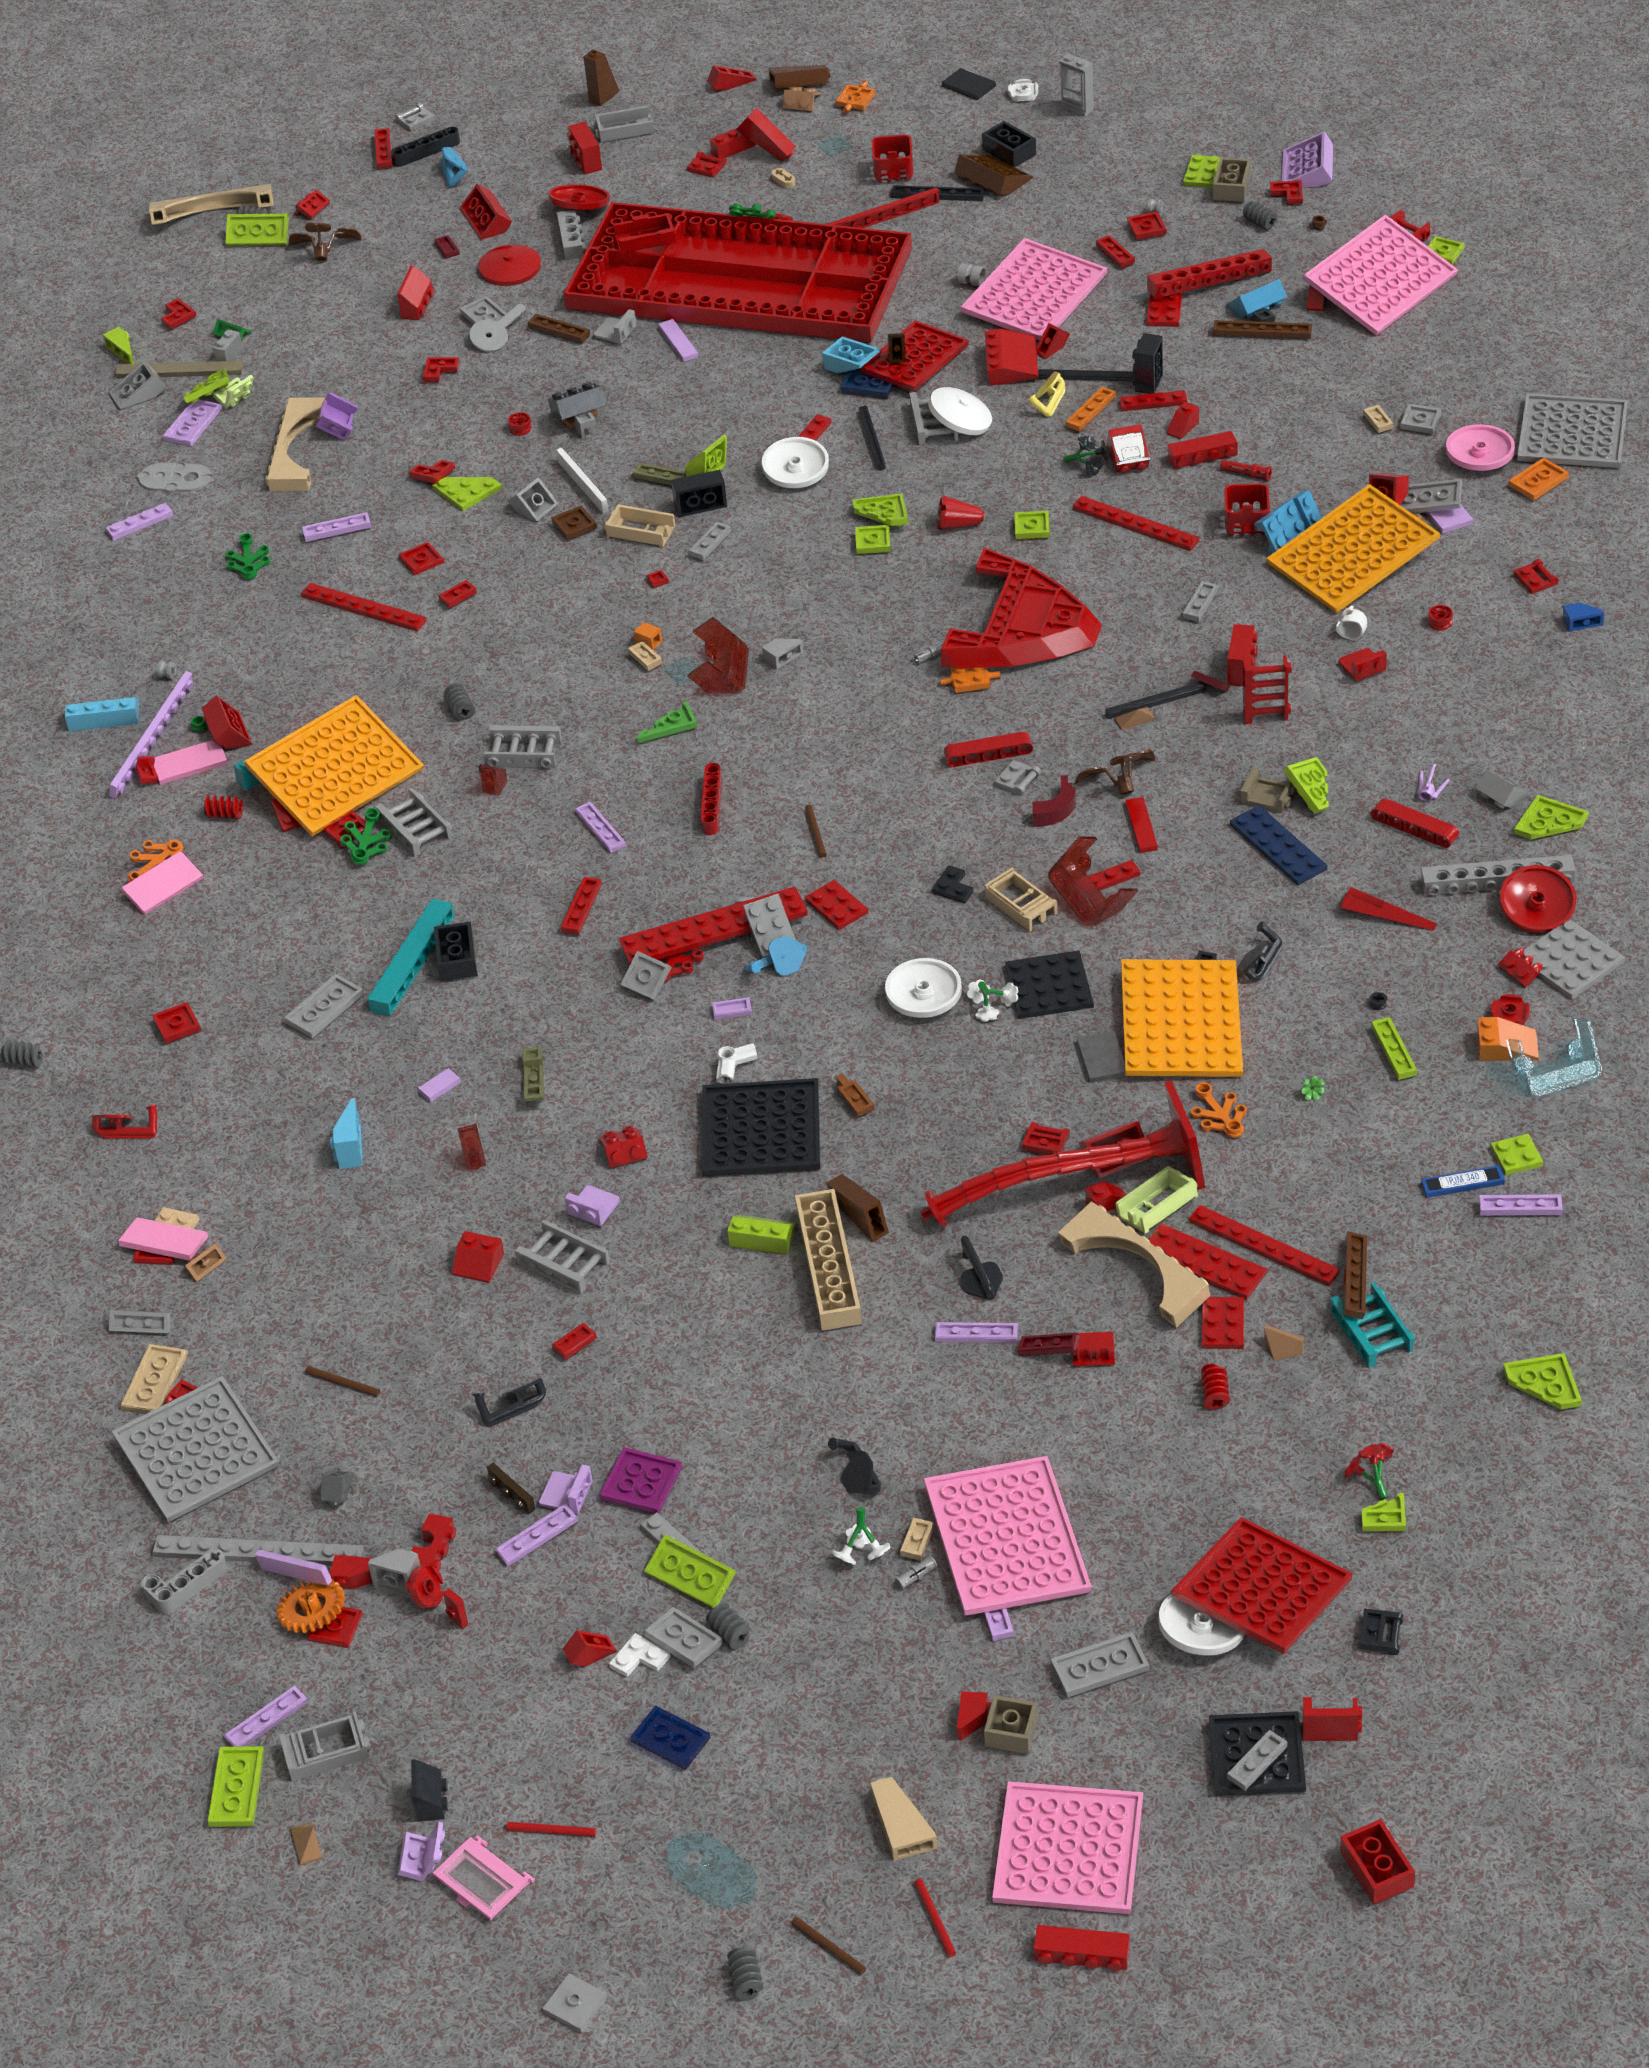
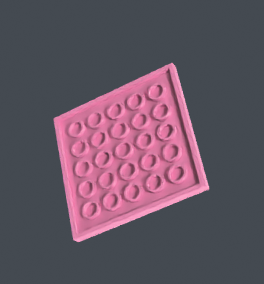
[992,1781,1143,1914]

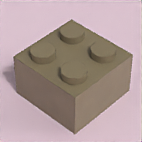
[984,1695,1038,1754]

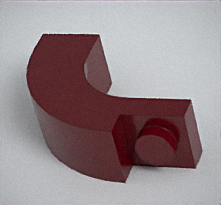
[1032,775,1076,827]

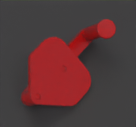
[92,1104,157,1139]

